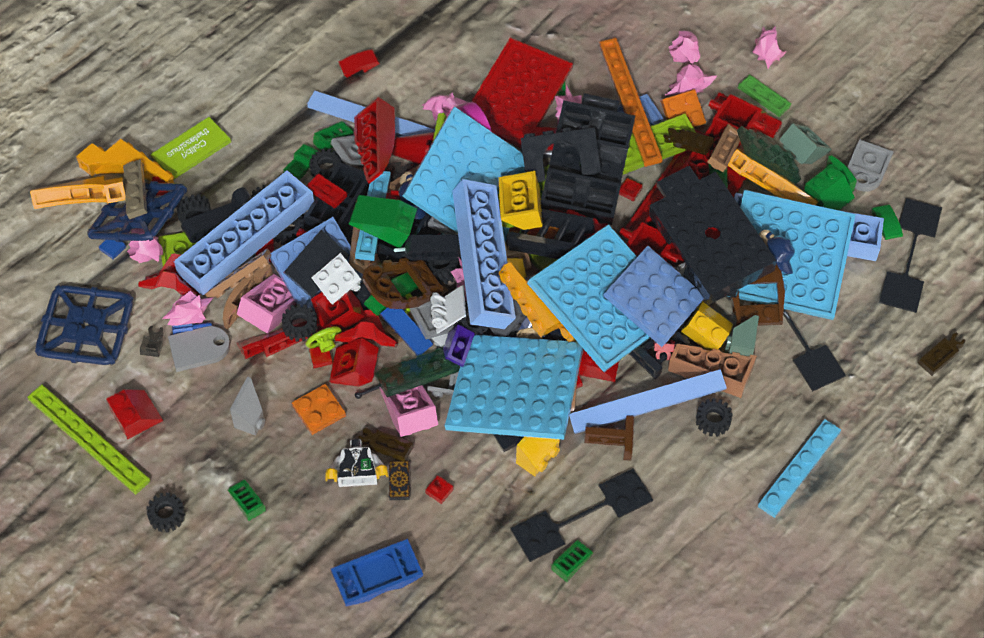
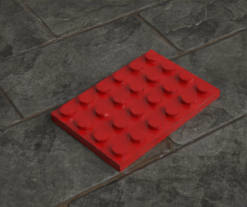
[471,38,573,148]

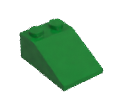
[349,195,417,248]

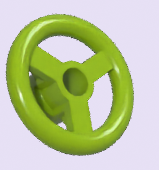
[305,327,342,352]

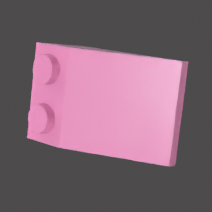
[237,274,297,334]
[380,376,438,437]

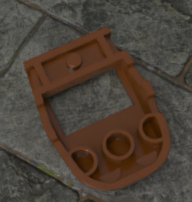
[362,258,444,309]
[730,264,785,327]

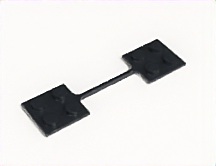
[879,198,942,313]
[756,303,846,392]
[510,468,654,562]

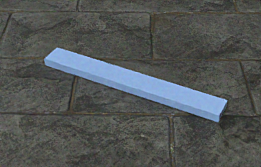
[307,91,435,137]
[569,369,727,434]

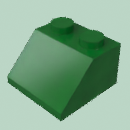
[804,164,855,211]

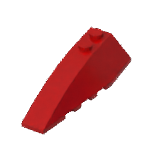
[354,97,395,183]

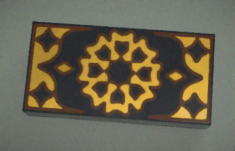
[389,461,410,501]

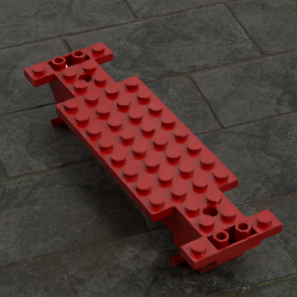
[619,92,783,264]

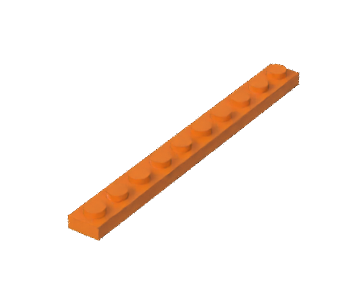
[599,38,662,167]

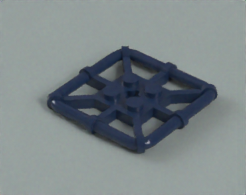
[87,181,187,242]
[35,285,134,366]

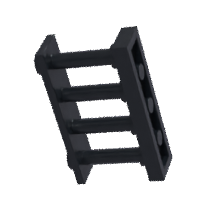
[506,209,596,259]
[629,331,690,379]

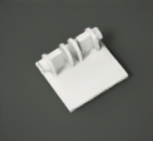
[311,253,362,305]
[430,285,466,334]

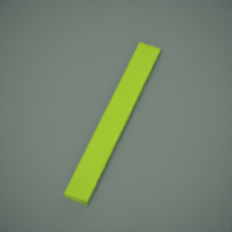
[27,384,150,495]

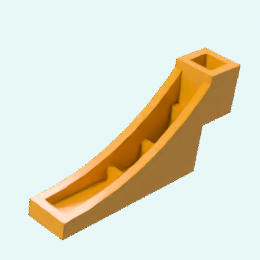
[76,138,174,183]
[728,149,818,206]
[30,176,126,209]
[498,262,576,342]

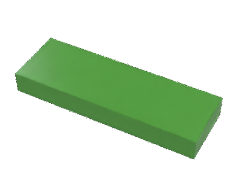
[738,75,791,117]

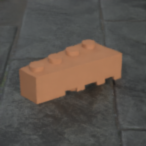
[668,344,757,398]

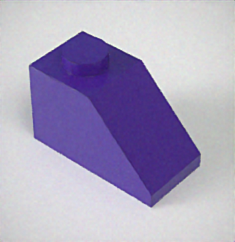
[443,325,475,367]

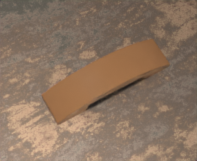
[223,264,273,330]

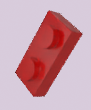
[306,174,347,208]

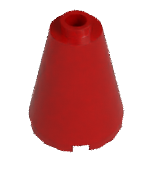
[392,132,434,165]

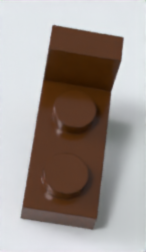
[584,416,634,461]

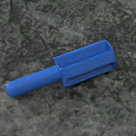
[172,322,212,335]

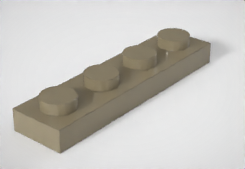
[123,159,147,219]

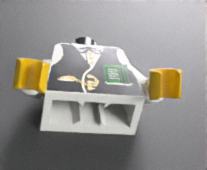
[325,439,389,487]

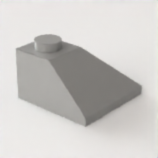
[230,377,265,436]

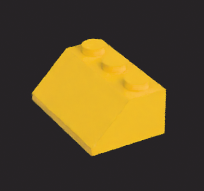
[498,171,542,230]

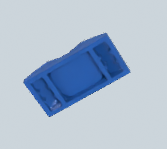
[331,539,423,606]

